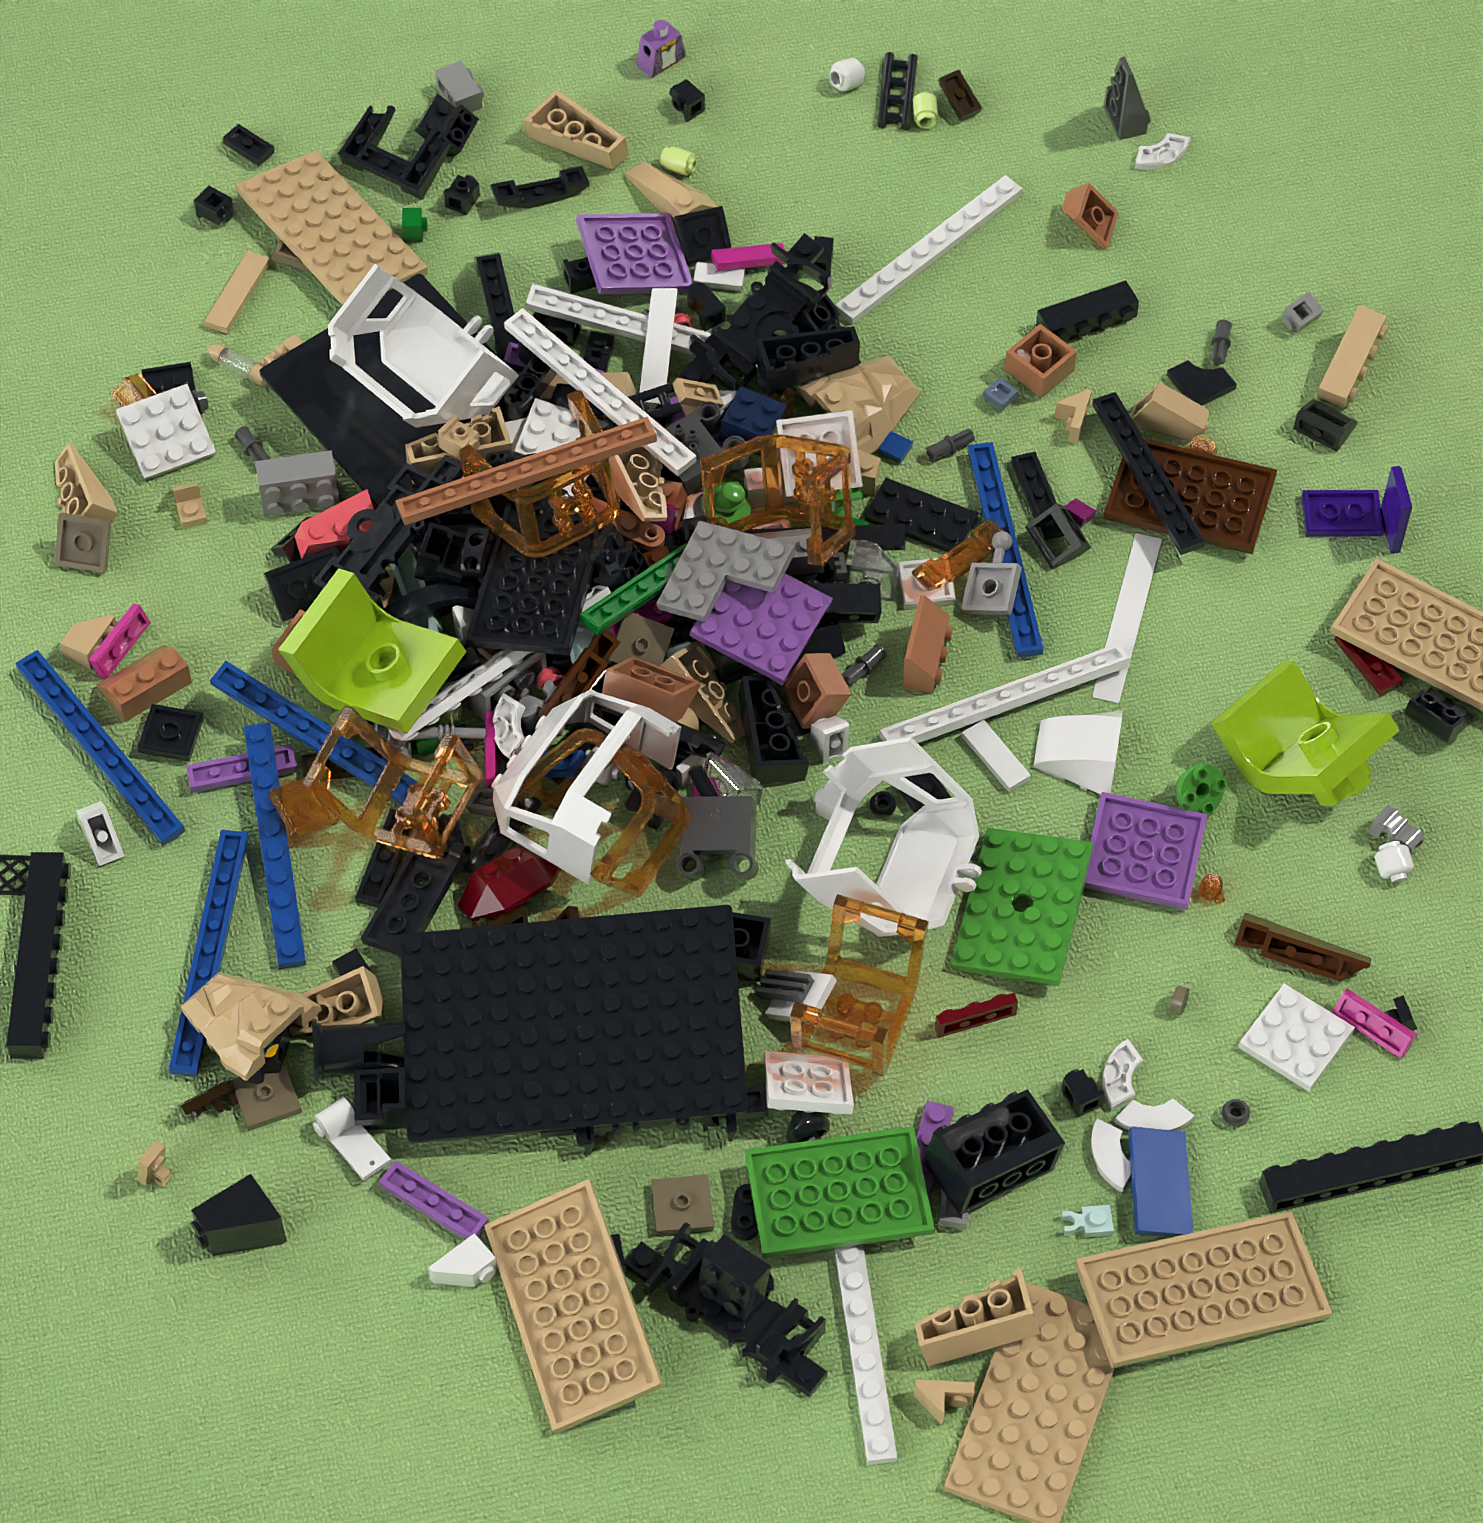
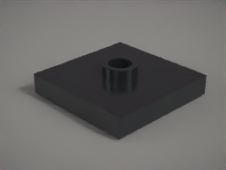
[674,206,732,264]
[137,704,204,761]

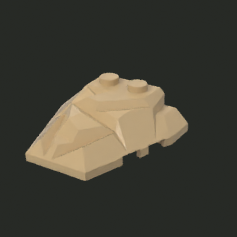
[797,356,921,455]
[181,972,321,1081]

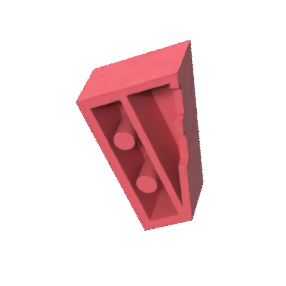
[295,489,374,559]

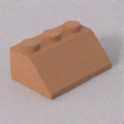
[902,595,953,694]
[96,645,192,722]
[602,656,701,722]

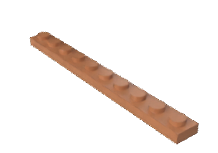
[395,417,657,525]

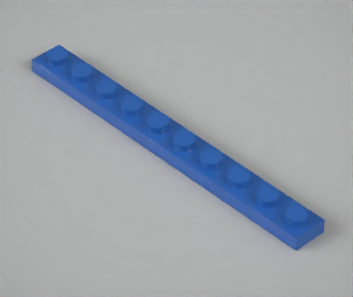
[967,442,1043,658]
[15,650,185,846]
[210,661,444,822]
[244,722,306,969]
[169,830,249,1077]

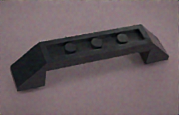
[474,252,518,360]

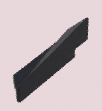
[601,706,725,761]

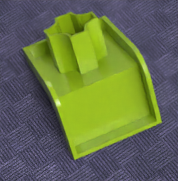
[278,568,466,734]
[1211,661,1400,806]

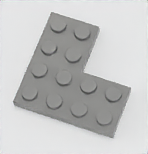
[656,521,796,622]

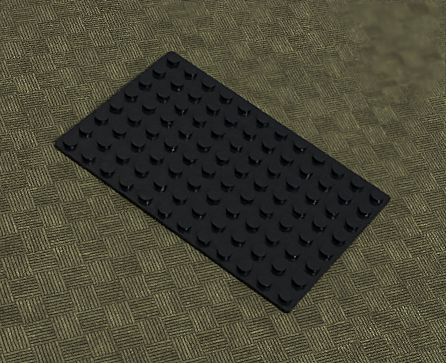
[259,274,599,553]
[400,905,748,1144]

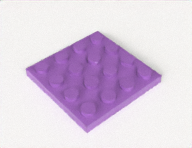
[576,213,693,295]
[690,574,832,685]
[1084,792,1208,910]

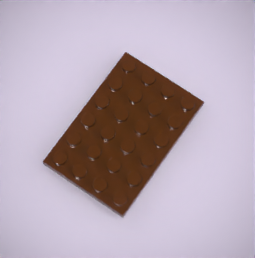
[1103,439,1277,555]

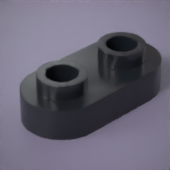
[731,1184,758,1241]

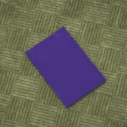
[1381,466,1412,554]
[1301,490,1384,537]

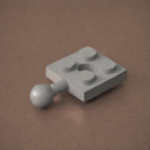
[961,531,1022,615]

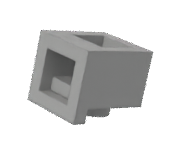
[1282,292,1324,333]

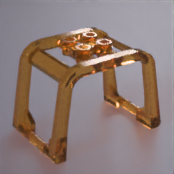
[459,390,621,557]
[700,434,856,565]
[301,706,484,859]
[518,728,690,897]
[790,894,929,1076]

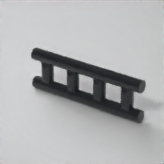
[877,52,918,131]
[575,383,682,437]

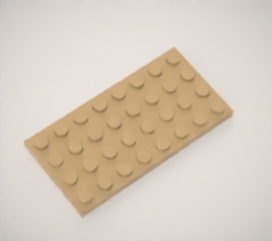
[236,150,428,305]
[1330,558,1483,711]
[484,1179,664,1434]
[1074,1211,1332,1368]
[943,1282,1115,1523]

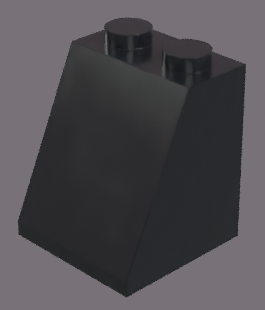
[191,1174,287,1256]

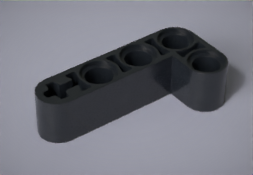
[503,340,557,421]

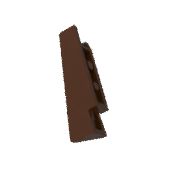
[539,630,621,718]
[1234,913,1371,982]

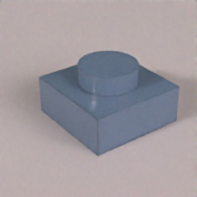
[983,377,1018,411]

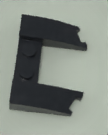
[338,105,450,200]

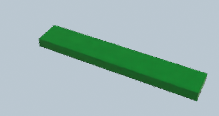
[579,543,687,636]

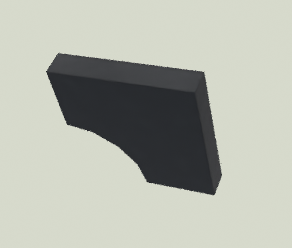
[1167,360,1237,406]

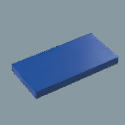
[1128,1126,1193,1238]

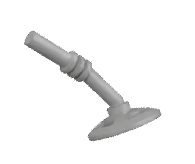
[375,723,486,767]

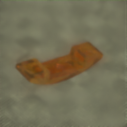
[912,518,1003,591]

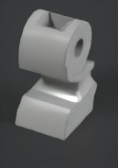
[518,679,556,730]
[1368,805,1425,855]

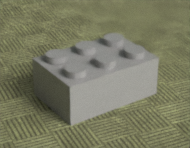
[255,450,340,516]

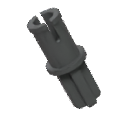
[1211,319,1232,365]
[234,426,271,462]
[926,429,975,462]
[841,644,887,686]

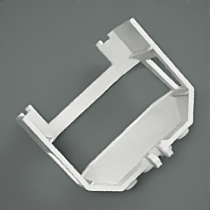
[328,264,519,428]
[492,689,681,885]
[785,737,982,937]

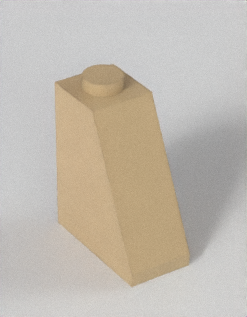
[1131,382,1210,441]

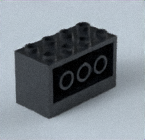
[923,1089,1065,1216]

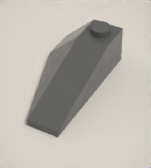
[1103,56,1150,140]

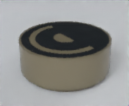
[1171,985,1189,1015]

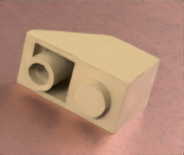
[60,615,117,670]

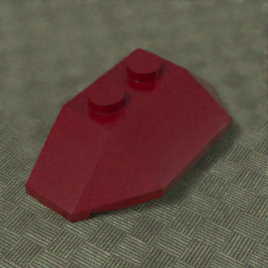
[458,845,562,922]

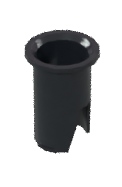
[312,1019,405,1083]

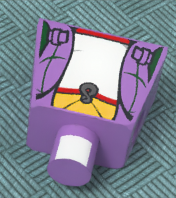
[637,20,686,78]

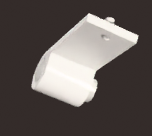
[312,1097,392,1181]

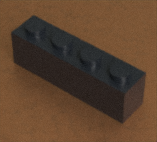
[1036,280,1139,342]

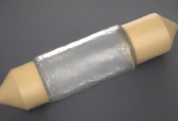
[207,344,268,387]

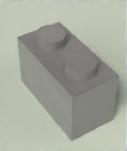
[435,61,484,112]

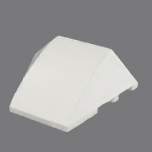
[1033,710,1123,795]

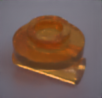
[1189,435,1218,455]
[1199,873,1225,904]

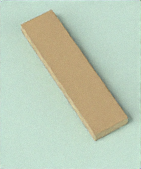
[204,251,270,334]

